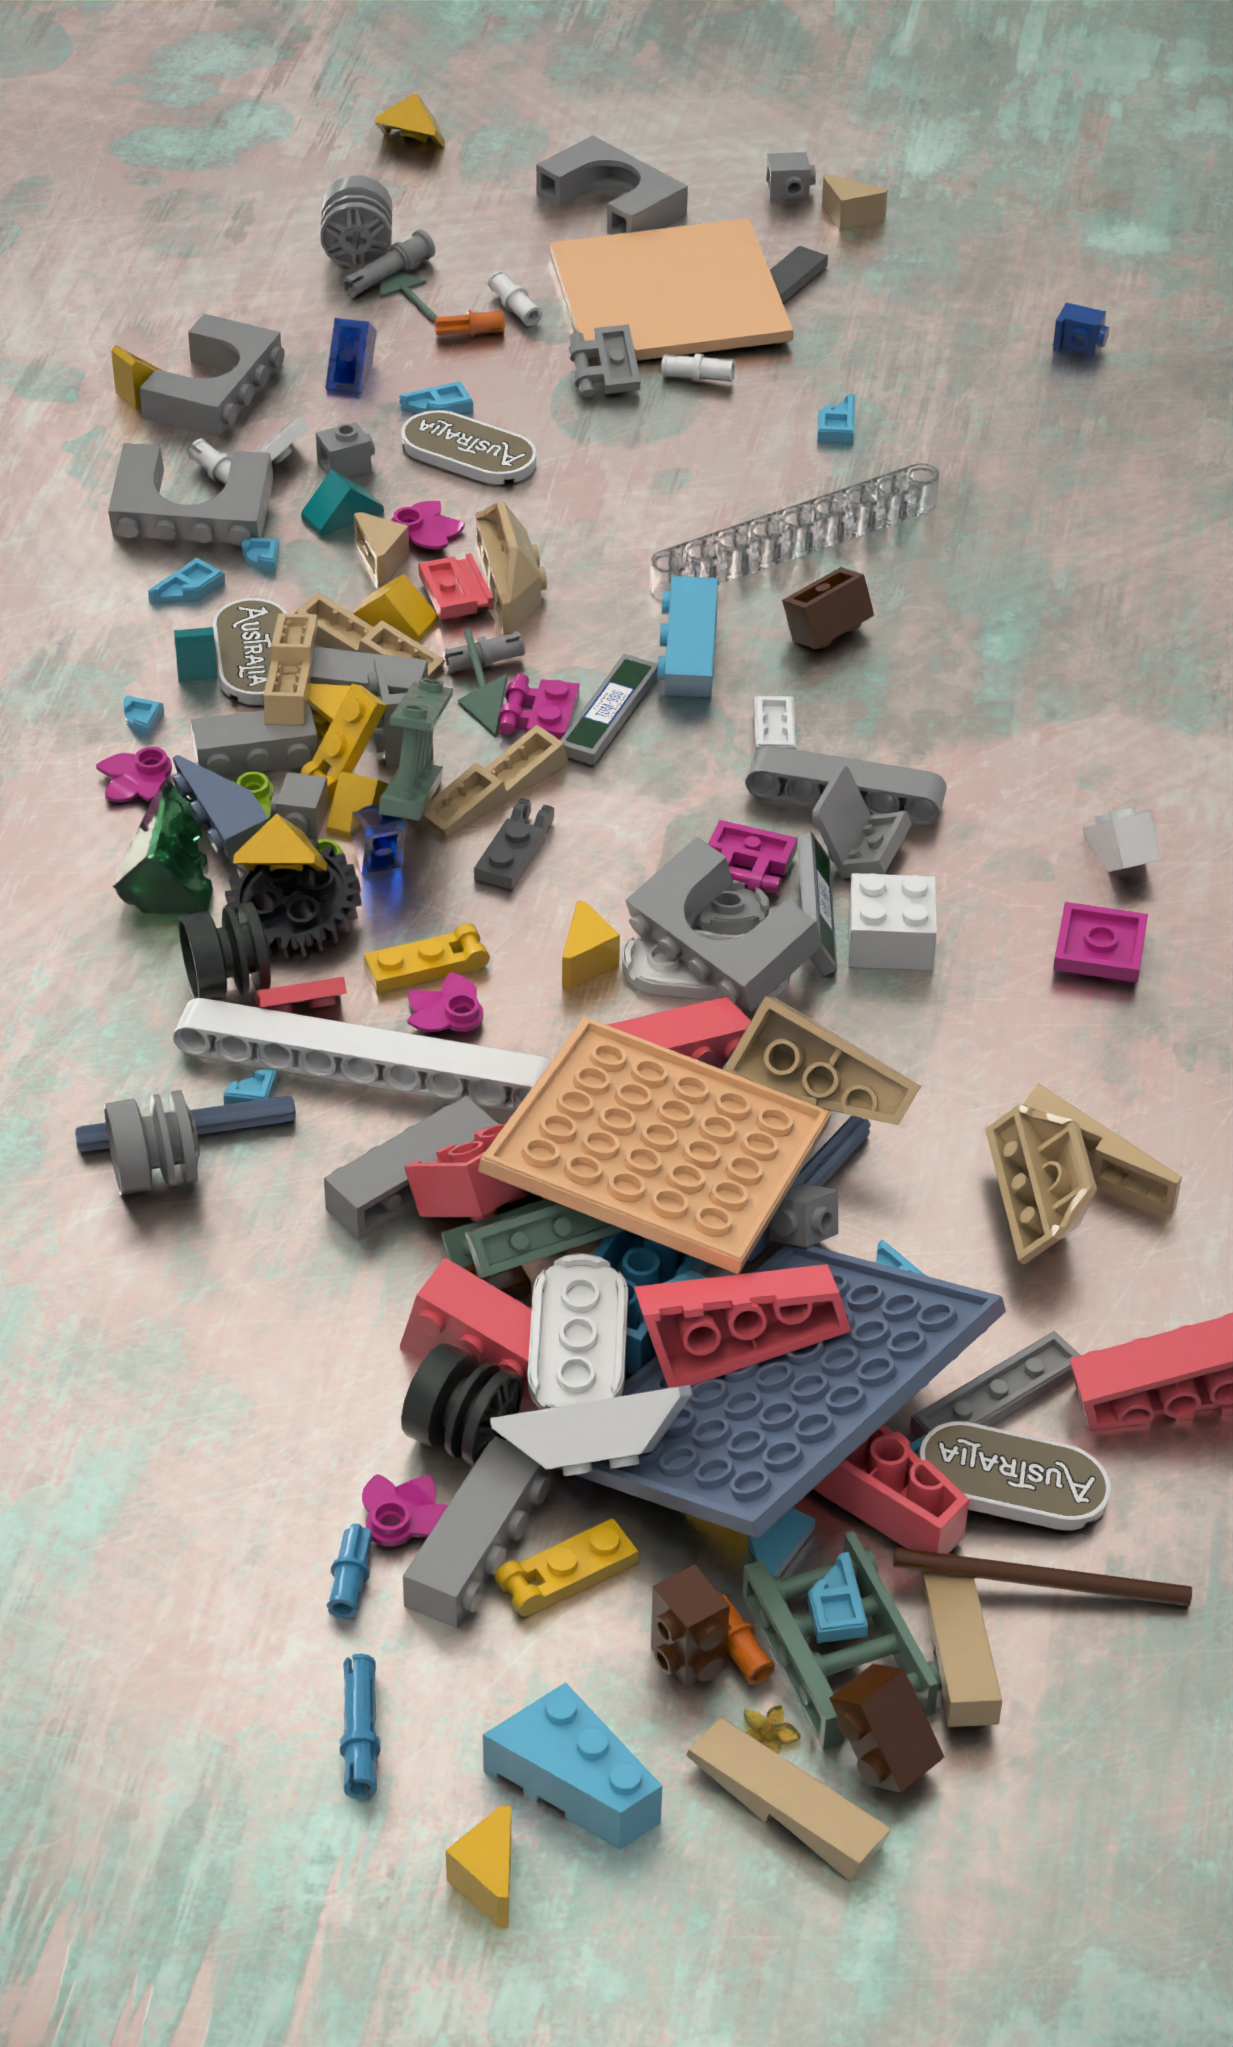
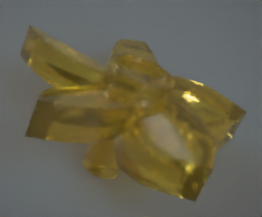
[743,1705,801,1754]

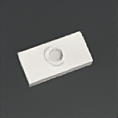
[256,417,309,465]
[754,696,796,751]

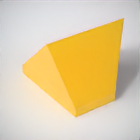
[375,92,445,148]
[233,813,327,871]

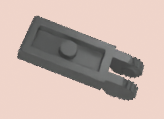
[474,798,555,890]

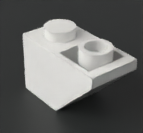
[1082,807,1161,872]

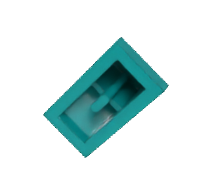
[301,470,384,537]
[174,627,217,682]

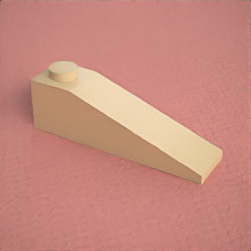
[723,996,921,1125]

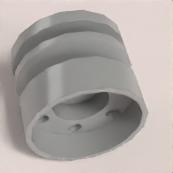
[320,176,392,268]
[104,1090,200,1195]

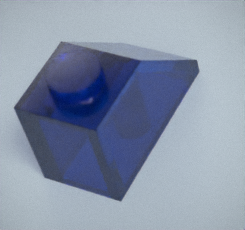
[325,318,377,393]
[350,805,407,874]

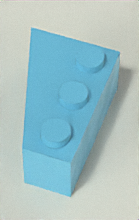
[657,576,718,698]
[483,1682,662,1849]

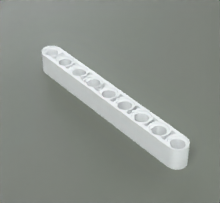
[173,998,551,1112]

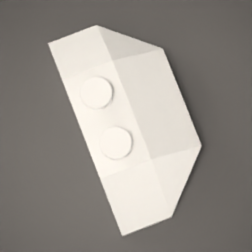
[490,1385,692,1476]

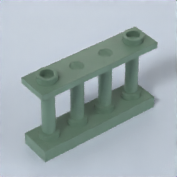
[378,678,453,821]
[441,1198,626,1278]
[742,1531,942,1750]

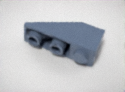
[172,755,269,865]

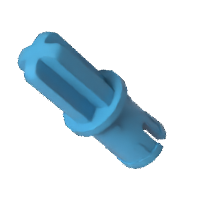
[326,1523,372,1619]

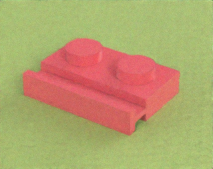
[418,553,494,620]
[253,977,347,1012]

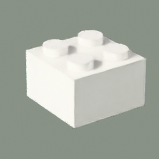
[849,873,937,970]

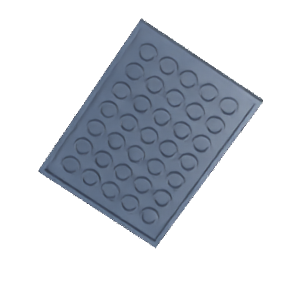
[555,1244,1006,1538]

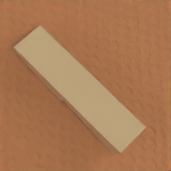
[295,592,445,679]
[263,614,318,725]
[421,724,569,837]
[1022,1083,1182,1214]
[921,1571,1002,1727]
[686,1717,891,1882]

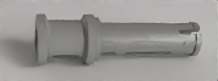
[341,229,436,298]

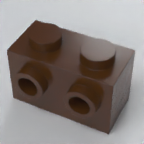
[782,567,874,649]
[651,1564,730,1690]
[829,1664,944,1793]

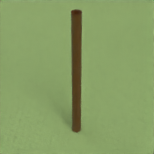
[893,1547,1192,1606]

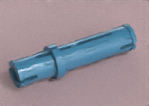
[340,1654,381,1799]

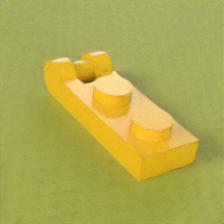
[300,684,388,802]
[364,924,490,993]
[494,1518,639,1617]

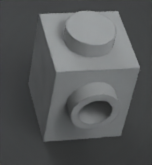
[766,152,816,200]
[316,422,375,478]
[271,772,329,839]
[769,1183,838,1248]

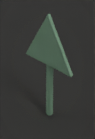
[380,271,437,321]
[457,629,508,735]

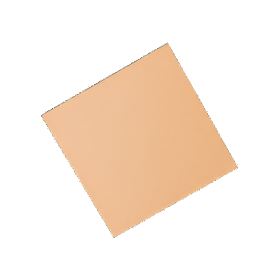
[550,218,793,367]
[478,1017,832,1274]

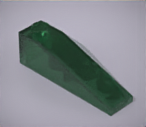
[112,779,213,914]

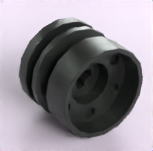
[178,902,271,1000]
[401,1343,523,1466]

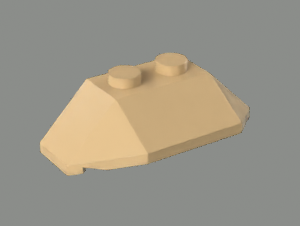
[475,502,547,634]
[985,1105,1097,1264]

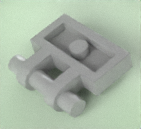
[568,324,641,398]

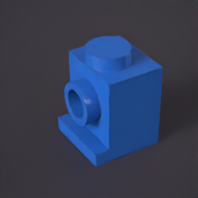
[1053,303,1109,356]

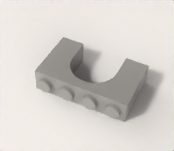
[536,135,688,235]
[139,314,285,438]
[108,443,273,546]
[625,837,822,1012]

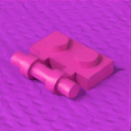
[498,674,579,740]
[708,820,798,894]

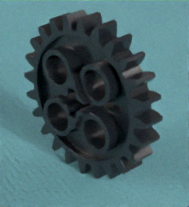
[225,840,362,959]

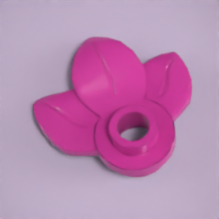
[391,501,465,549]
[96,747,172,803]
[407,972,484,1032]
[362,1474,448,1546]

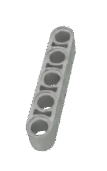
[745,746,947,825]

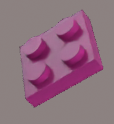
[1053,902,1148,983]

